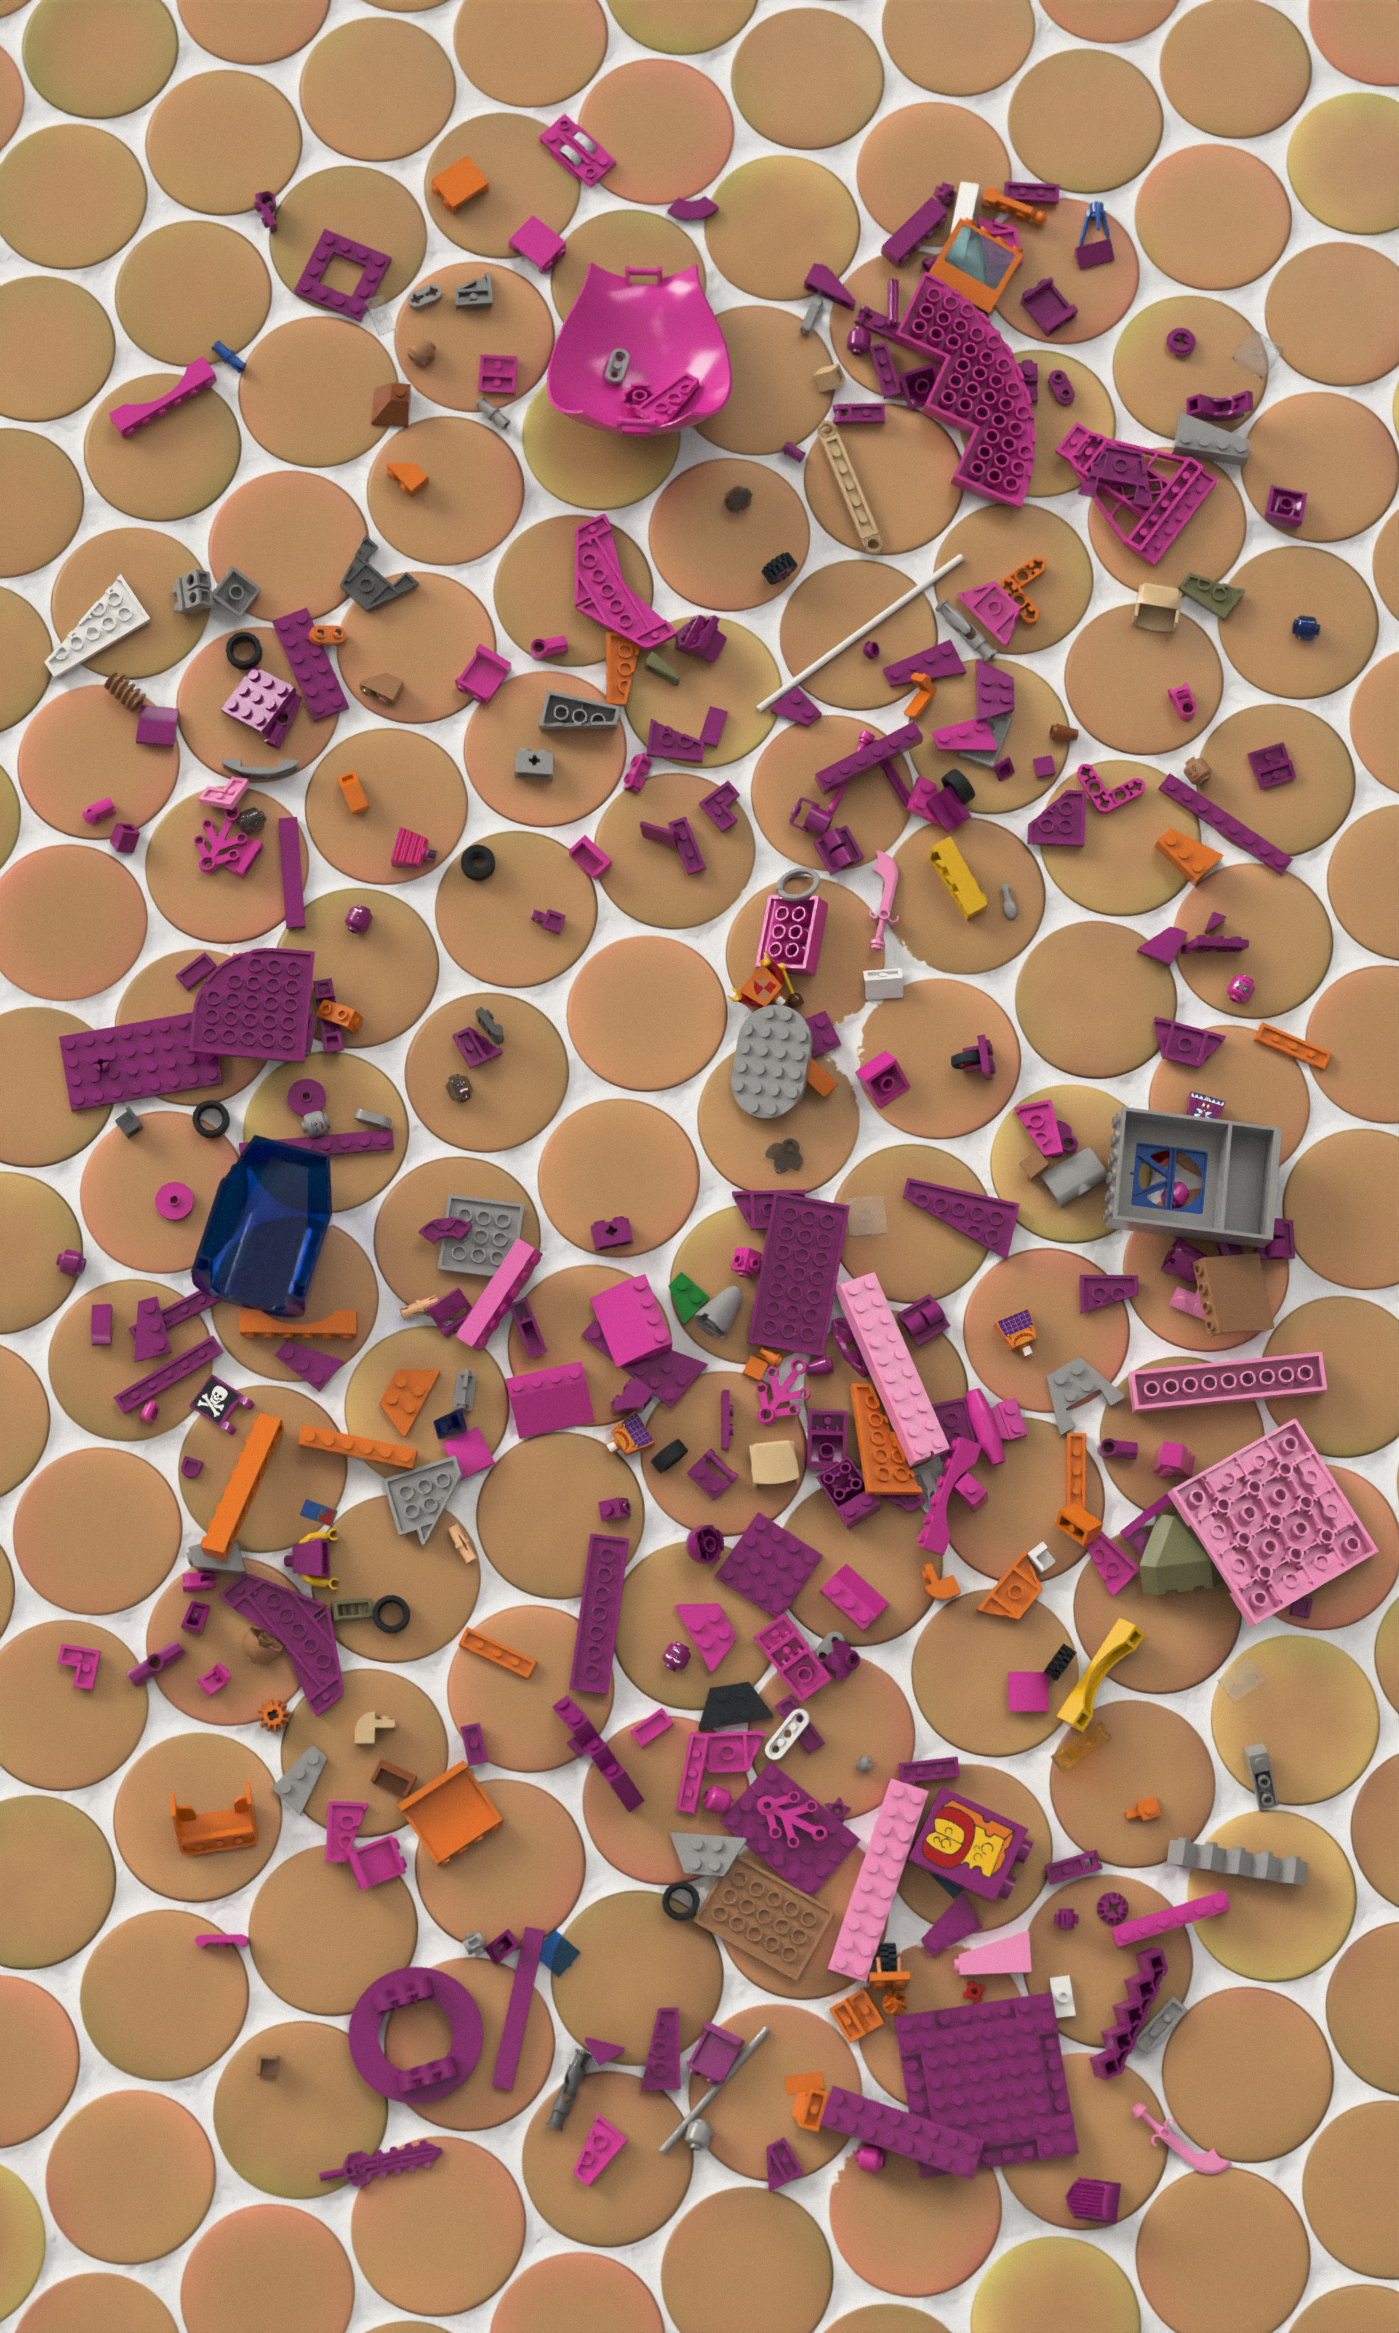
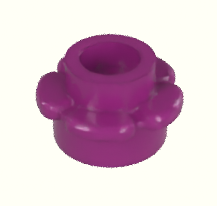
[863,641,880,659]

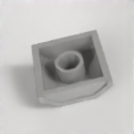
[212,566,262,619]

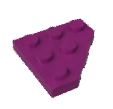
[1027,790,1086,847]

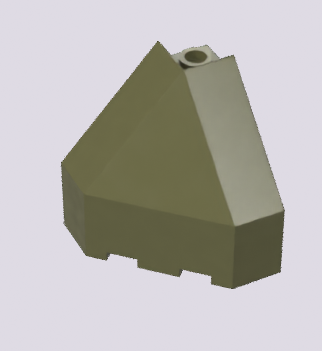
[1140,1513,1224,1595]

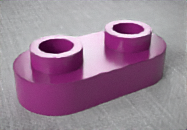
[1048,370,1075,406]

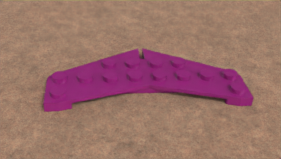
[219,1574,344,1717]

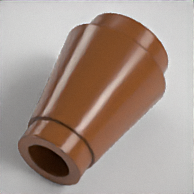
[1050,723,1078,742]

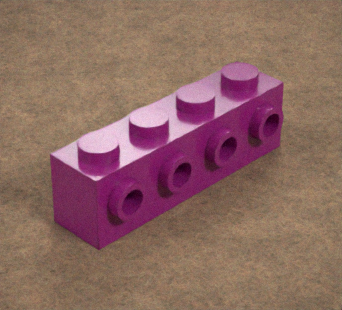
[881,197,948,268]

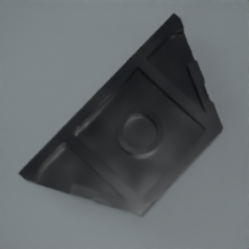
[698,1682,774,1731]

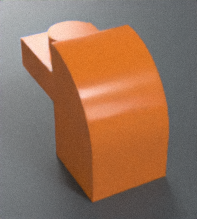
[921,1563,961,1601]

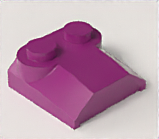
[1264,485,1307,529]

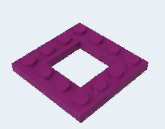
[294,229,392,322]

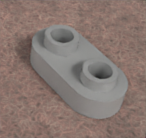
[605,348,629,385]
[814,1631,845,1666]

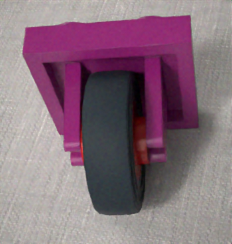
[951,1034,996,1080]

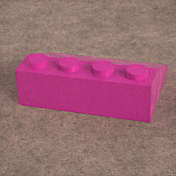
[755,895,828,976]
[590,1274,673,1368]
[506,1362,595,1439]

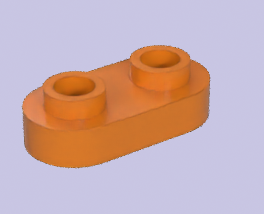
[309,625,346,646]

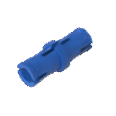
[211,340,246,373]

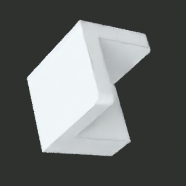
[1027,1542,1055,1574]

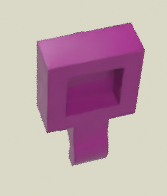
[531,909,566,934]

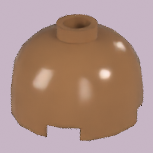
[243,1626,283,1664]

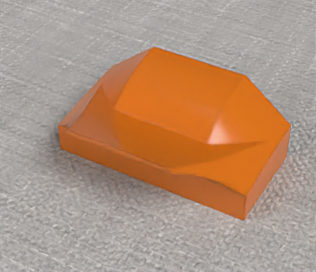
[791,2087,829,2132]

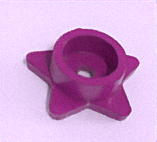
[825,1797,851,1823]

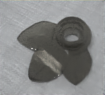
[765,1138,803,1174]

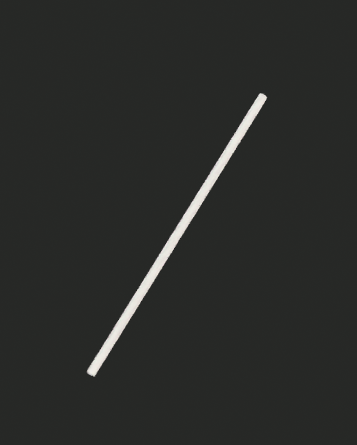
[756,554,964,713]

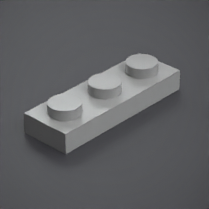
[1135,1996,1188,2055]

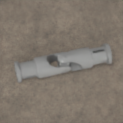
[935,598,998,663]

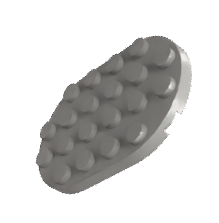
[731,1005,813,1119]

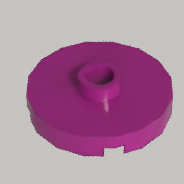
[287,1079,326,1117]

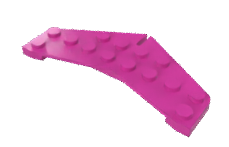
[575,513,676,650]

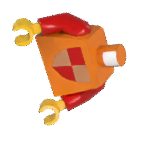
[728,952,787,1008]

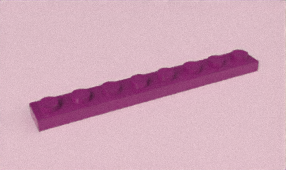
[1158,773,1293,875]
[239,1129,394,1163]

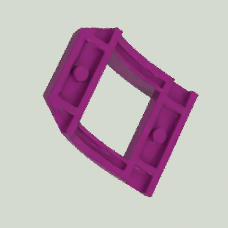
[1120,1493,1175,1559]

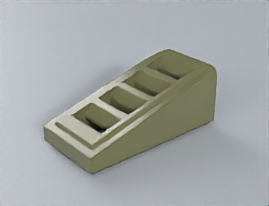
[645,651,680,686]
[330,1598,373,1623]

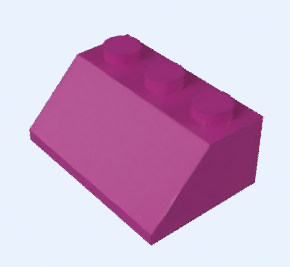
[820,1564,889,1632]

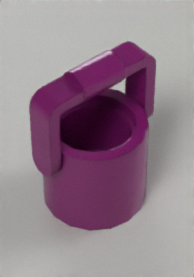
[789,797,834,836]

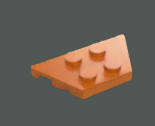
[379,1369,440,1438]
[977,1551,1043,1620]

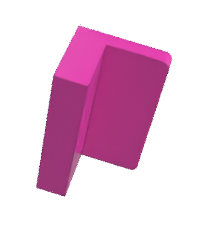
[225,837,264,879]

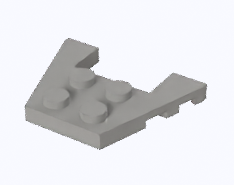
[1046,1357,1125,1436]

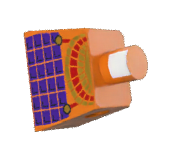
[994,1308,1037,1358]
[606,1411,655,1456]

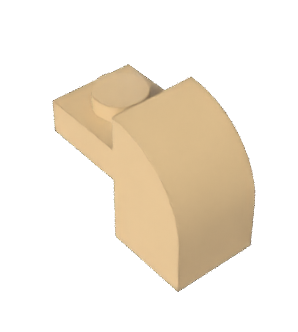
[355,1712,396,1745]

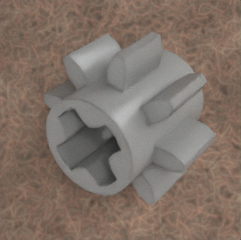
[462,1931,486,1956]

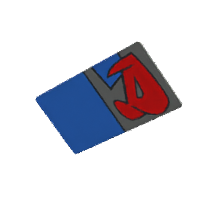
[300,1499,338,1526]

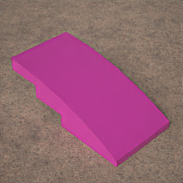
[754,1612,832,1702]

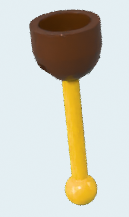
[778,963,804,1008]

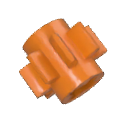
[882,1990,908,2016]

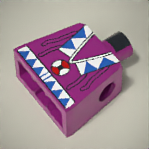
[1186,1091,1226,1119]

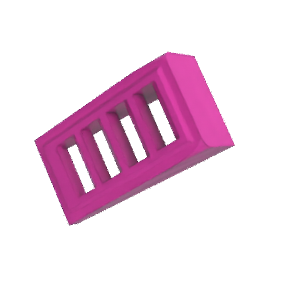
[139,1400,160,1425]

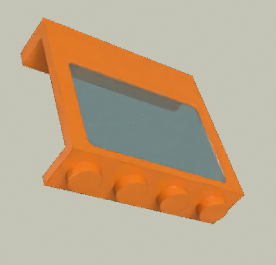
[929,217,1025,315]

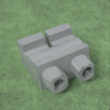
[172,569,214,614]

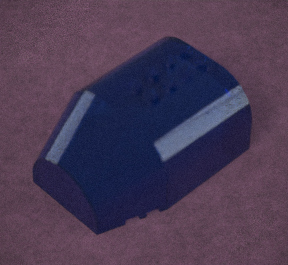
[191,1135,333,1318]

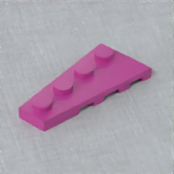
[635,372,699,426]

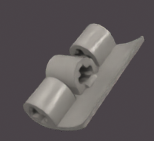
[1041,1147,1107,1207]

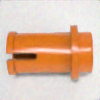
[757,1346,783,1368]

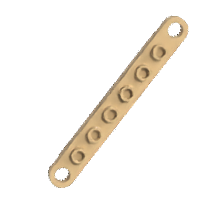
[817,420,883,555]

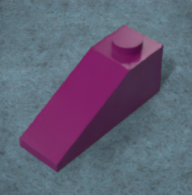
[804,263,856,311]

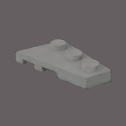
[272,1745,327,1816]

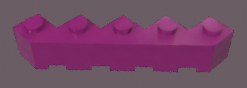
[1089,1947,1168,2080]

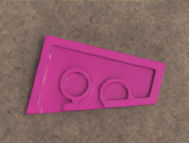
[932,719,997,752]
[1014,1100,1063,1158]
[573,2113,628,2187]

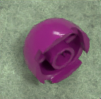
[686,1525,724,1564]

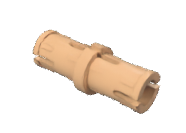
[399,1295,438,1320]
[447,1524,477,1564]

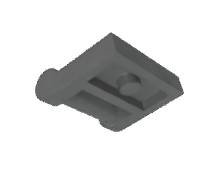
[475,1007,504,1045]

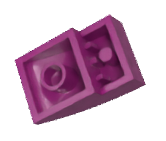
[807,1409,848,1470]

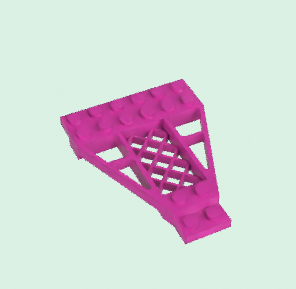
[1055,422,1218,567]

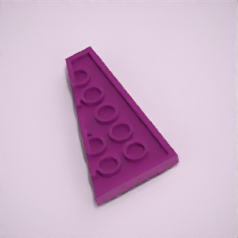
[903,1178,1020,1260]
[581,1320,708,1409]

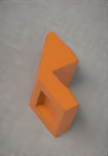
[337,771,370,815]

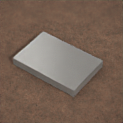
[958,711,1013,770]

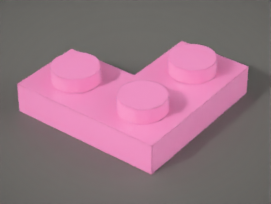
[198,776,250,810]
[1169,1286,1205,1320]

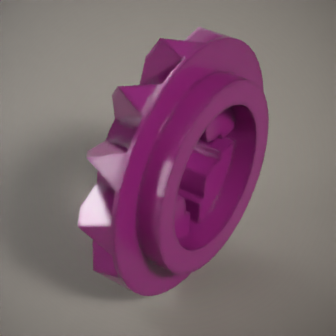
[1166,328,1196,357]
[1097,1892,1129,1924]

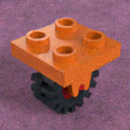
[868,1943,910,1990]

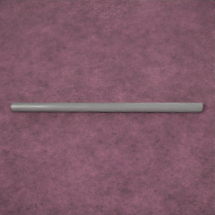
[659,2026,770,2154]

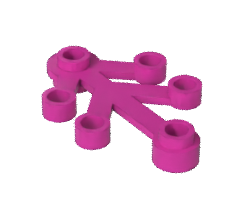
[194,806,248,874]
[756,1358,811,1425]
[757,1791,828,1848]

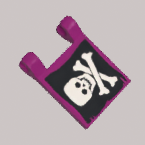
[189,1374,254,1435]

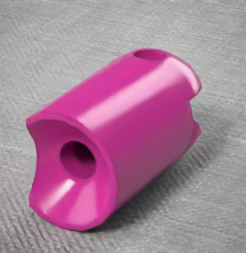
[82,797,117,824]
[182,1572,217,1592]

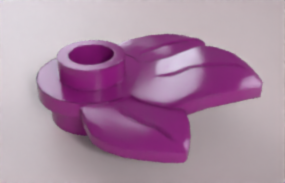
[1052,1120,1078,1158]
[823,1640,860,1680]

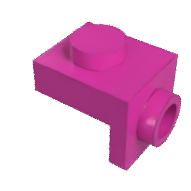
[197,1663,231,1697]

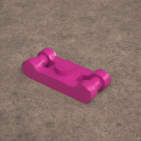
[195,1934,249,1948]

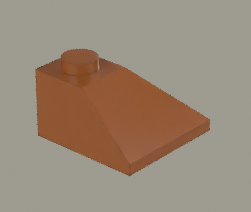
[371,383,411,427]

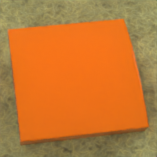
[829,1987,886,2044]

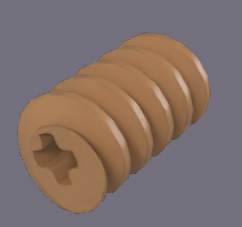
[104,672,146,712]

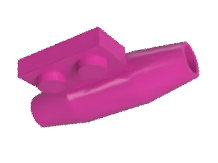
[965,1388,1028,1466]

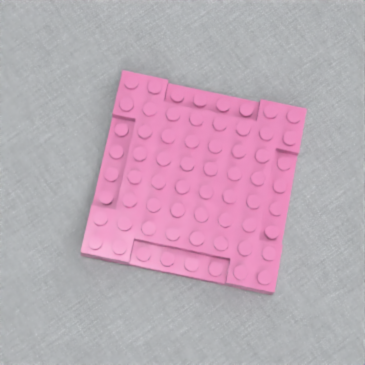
[1167,1418,1379,1628]

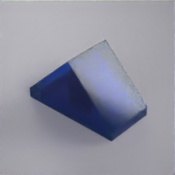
[433,1409,468,1439]

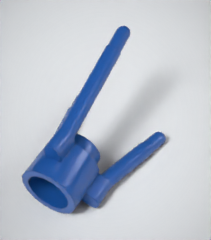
[1079,201,1110,246]

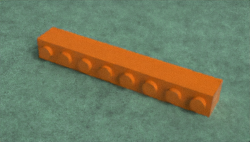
[201,1413,285,1561]

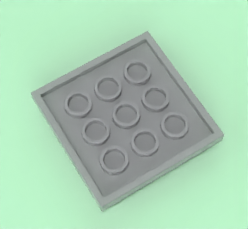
[437,1194,525,1278]

